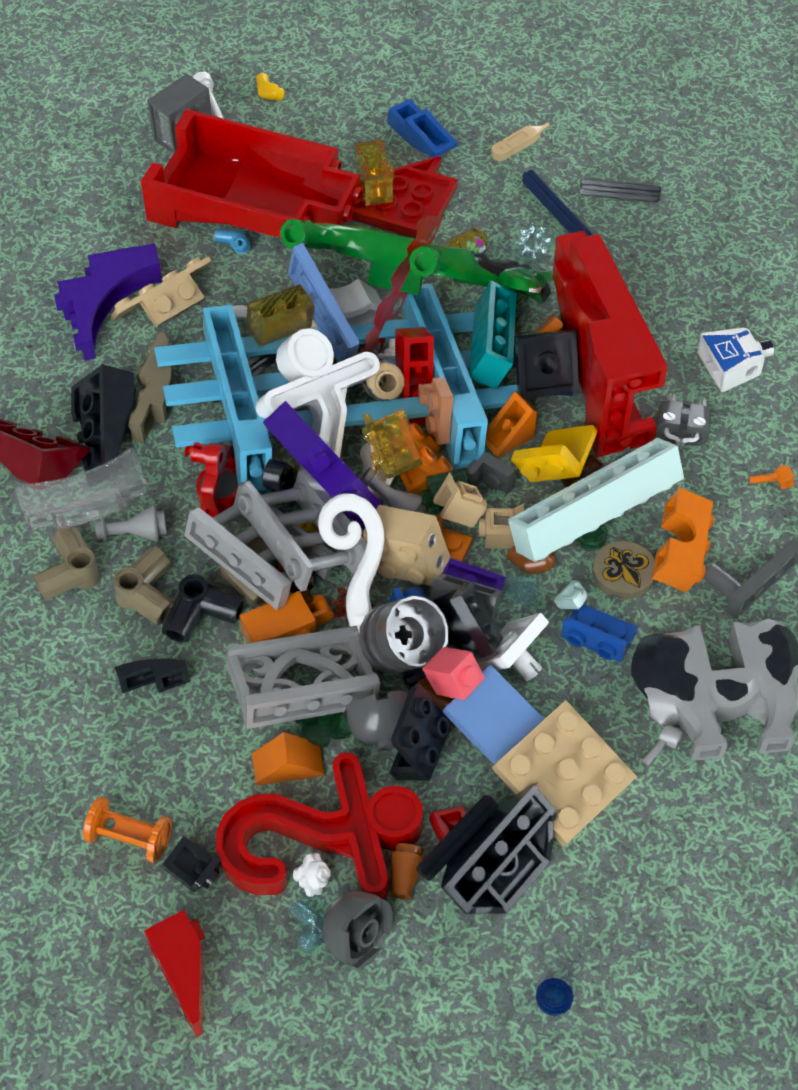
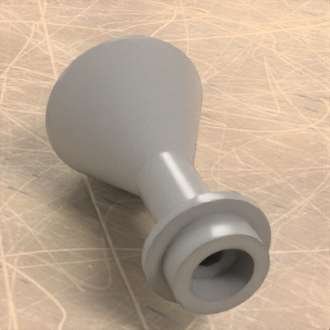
[360,467,426,513]
[95,505,167,542]

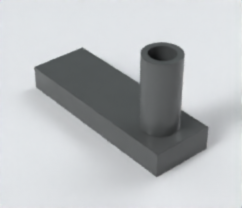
[703,539,798,619]

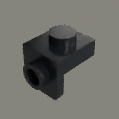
[160,836,221,892]

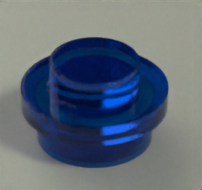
[536,978,573,1016]

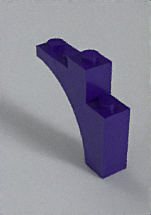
[54,243,163,361]
[262,401,384,530]

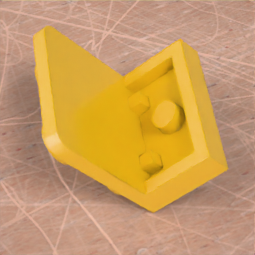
[511,425,597,482]

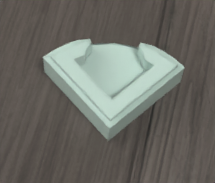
[554,580,587,609]

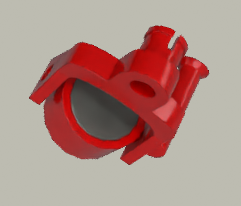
[185,442,238,517]

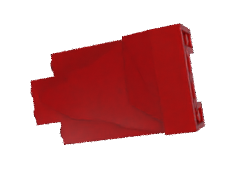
[141,109,363,238]
[553,231,668,458]

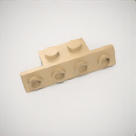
[111,256,212,327]

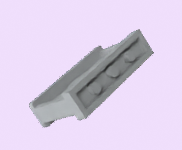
[226,626,380,729]

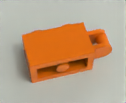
[239,591,334,643]

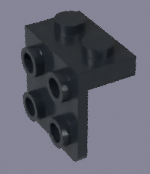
[430,581,503,658]
[390,686,452,781]

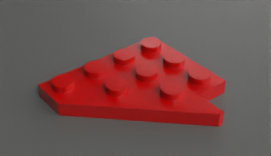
[351,157,458,240]

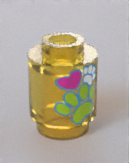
[445,227,488,254]

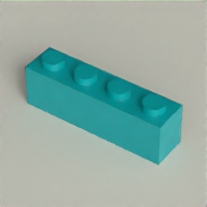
[469,281,517,389]

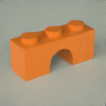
[652,487,714,592]

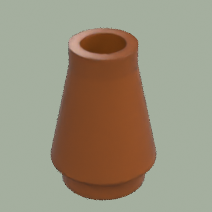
[391,843,425,900]

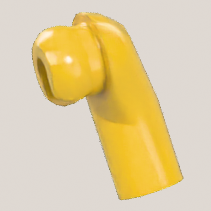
[256,73,285,102]

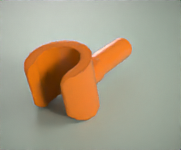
[749,465,795,489]

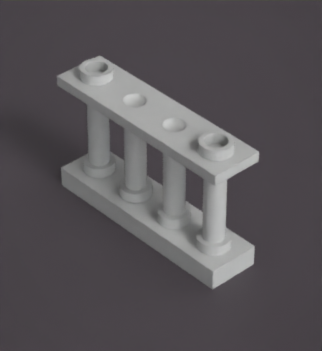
[238,469,367,591]
[184,482,333,610]

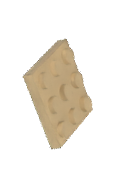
[492,700,637,847]

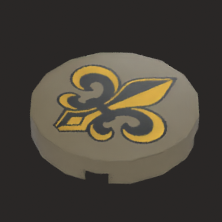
[592,541,655,600]

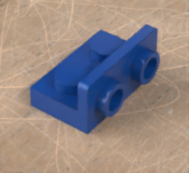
[561,604,638,662]

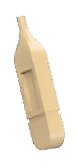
[491,122,550,161]

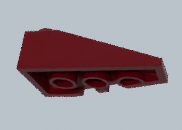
[0,419,89,490]

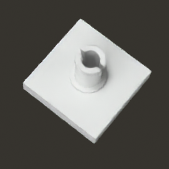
[475,613,549,681]

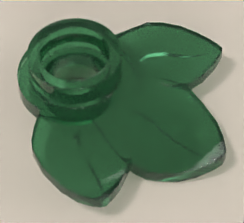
[295,712,352,747]

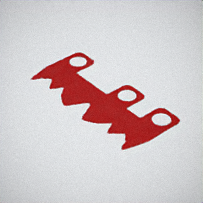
[360,215,442,358]

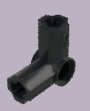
[162,574,245,643]

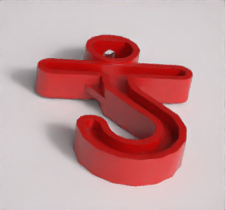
[216,752,423,900]

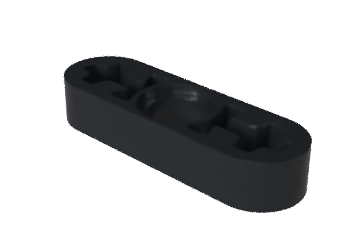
[262,459,298,492]

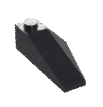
[71,364,136,487]

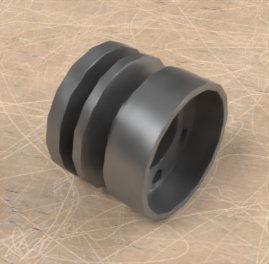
[359,596,448,673]

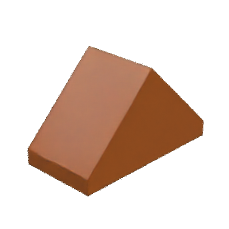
[485,391,537,458]
[252,732,324,786]

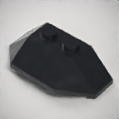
[441,785,557,914]

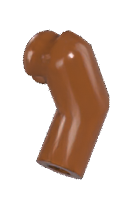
[506,546,556,574]

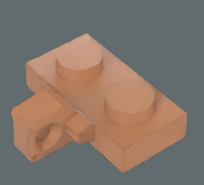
[418,377,453,445]

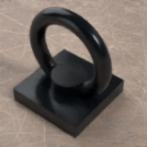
[512,329,579,398]

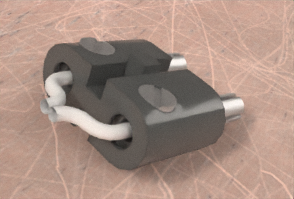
[655,393,711,446]

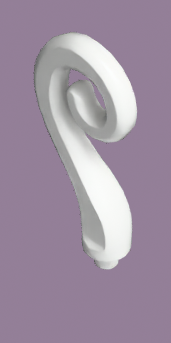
[318,493,385,632]

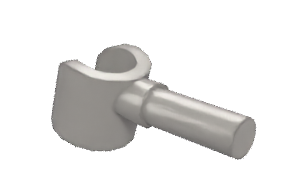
[641,725,683,766]

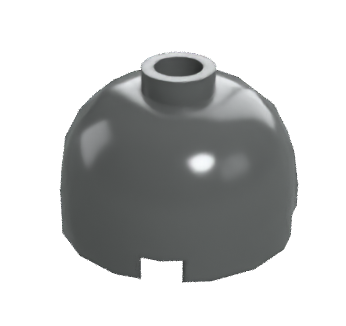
[345,691,409,751]
[322,891,393,968]

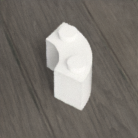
[299,279,382,329]

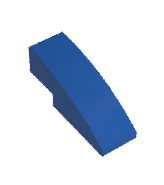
[387,99,458,158]

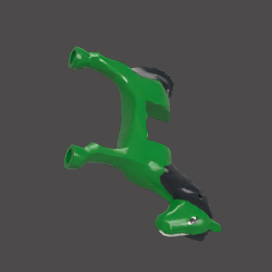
[280,219,551,304]

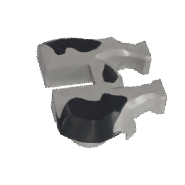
[631,619,798,761]

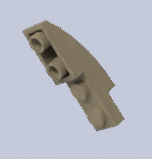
[127,332,175,443]

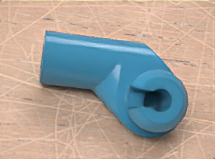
[215,229,251,254]

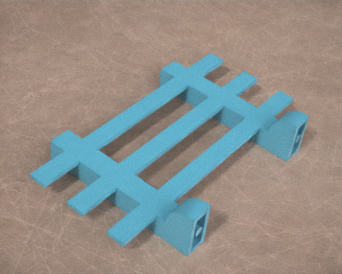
[154,283,517,495]

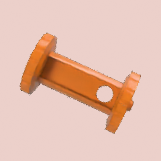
[83,796,172,864]

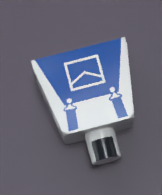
[697,328,774,392]

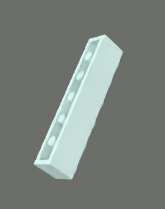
[508,438,684,562]

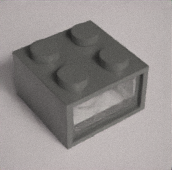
[147,74,212,154]

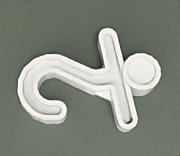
[255,328,396,498]

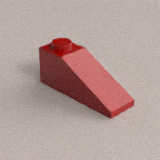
[395,327,434,425]
[144,910,205,1037]

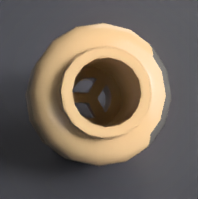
[362,360,404,402]

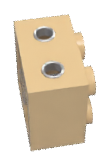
[362,505,451,586]

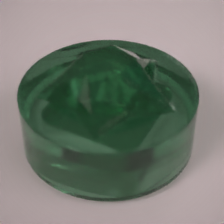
[576,524,608,551]

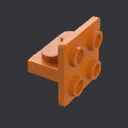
[392,418,456,495]

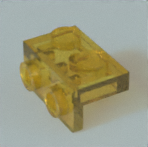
[362,409,423,479]

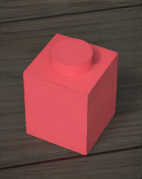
[422,647,485,700]

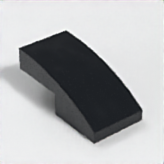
[114,658,190,693]

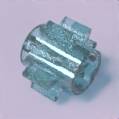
[516,223,552,259]

